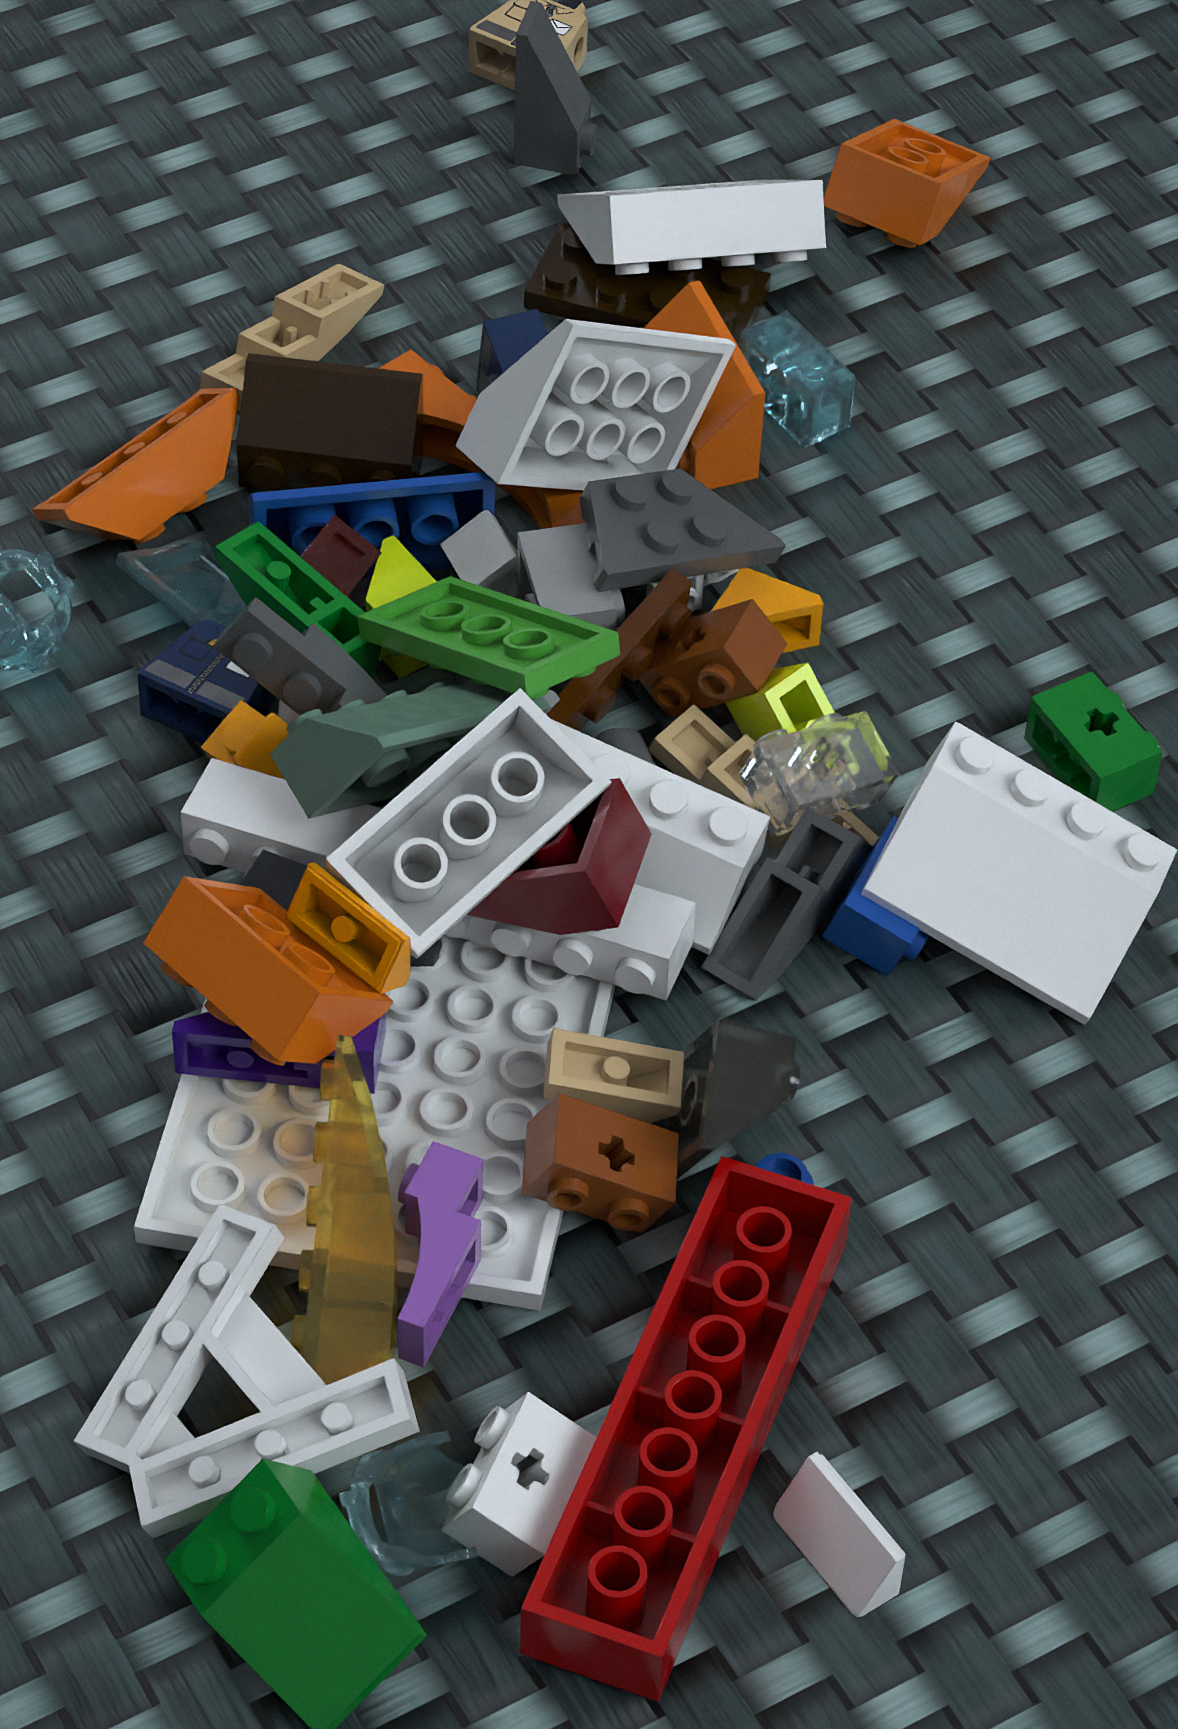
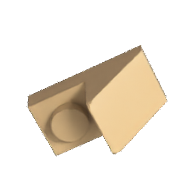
[543,1028,684,1123]

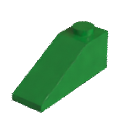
[213,521,382,680]

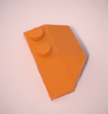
[32,388,240,544]

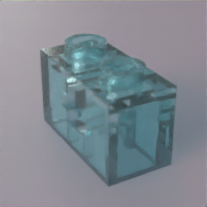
[739,310,855,448]

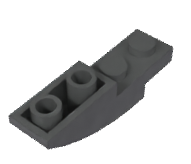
[213,597,395,804]

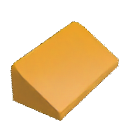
[285,862,411,994]

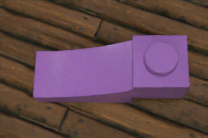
[397,1141,484,1368]

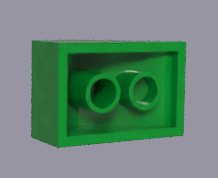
[164,1458,427,1729]

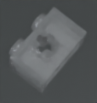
[739,710,899,838]

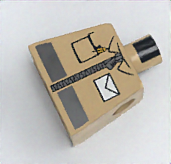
[469,0,588,91]

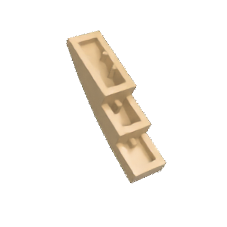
[199,263,384,411]
[648,704,878,890]

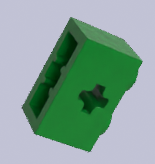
[1024,671,1163,811]

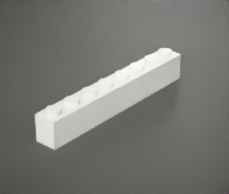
[181,758,696,1001]

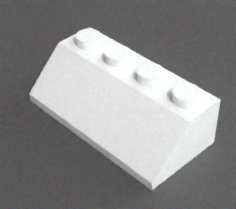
[324,688,611,958]
[551,719,770,955]

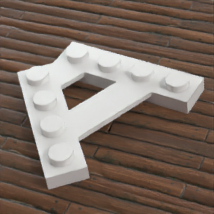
[74,1204,420,1539]

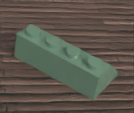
[270,681,551,819]

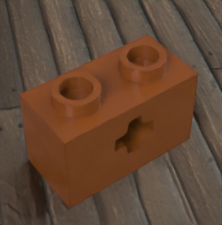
[638,599,787,718]
[522,1093,679,1233]

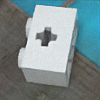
[441,1392,597,1577]

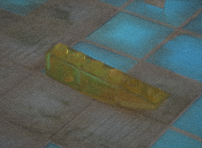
[291,1035,398,1455]

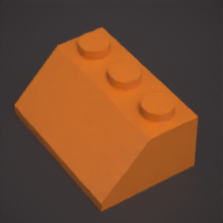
[644,280,765,490]
[143,876,394,1066]

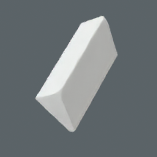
[773,1452,906,1617]

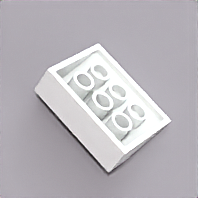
[557,180,826,275]
[455,319,736,491]
[861,721,1177,1025]

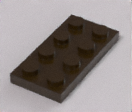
[524,222,771,351]

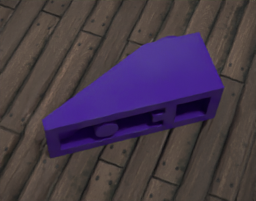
[172,1012,386,1094]

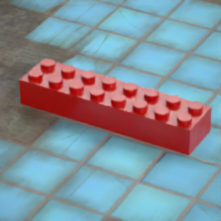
[520,1156,852,1702]

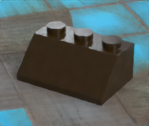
[237,353,423,491]

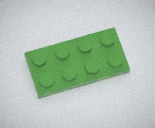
[357,576,620,699]

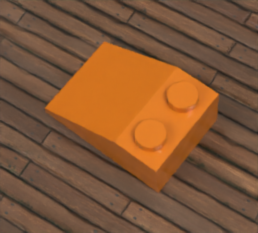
[823,119,991,248]

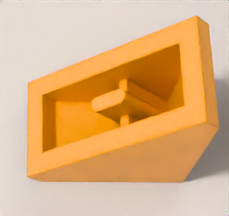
[710,568,824,653]

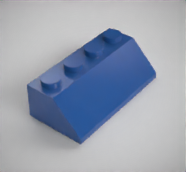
[248,472,495,580]

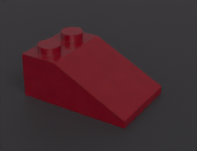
[466,778,652,935]

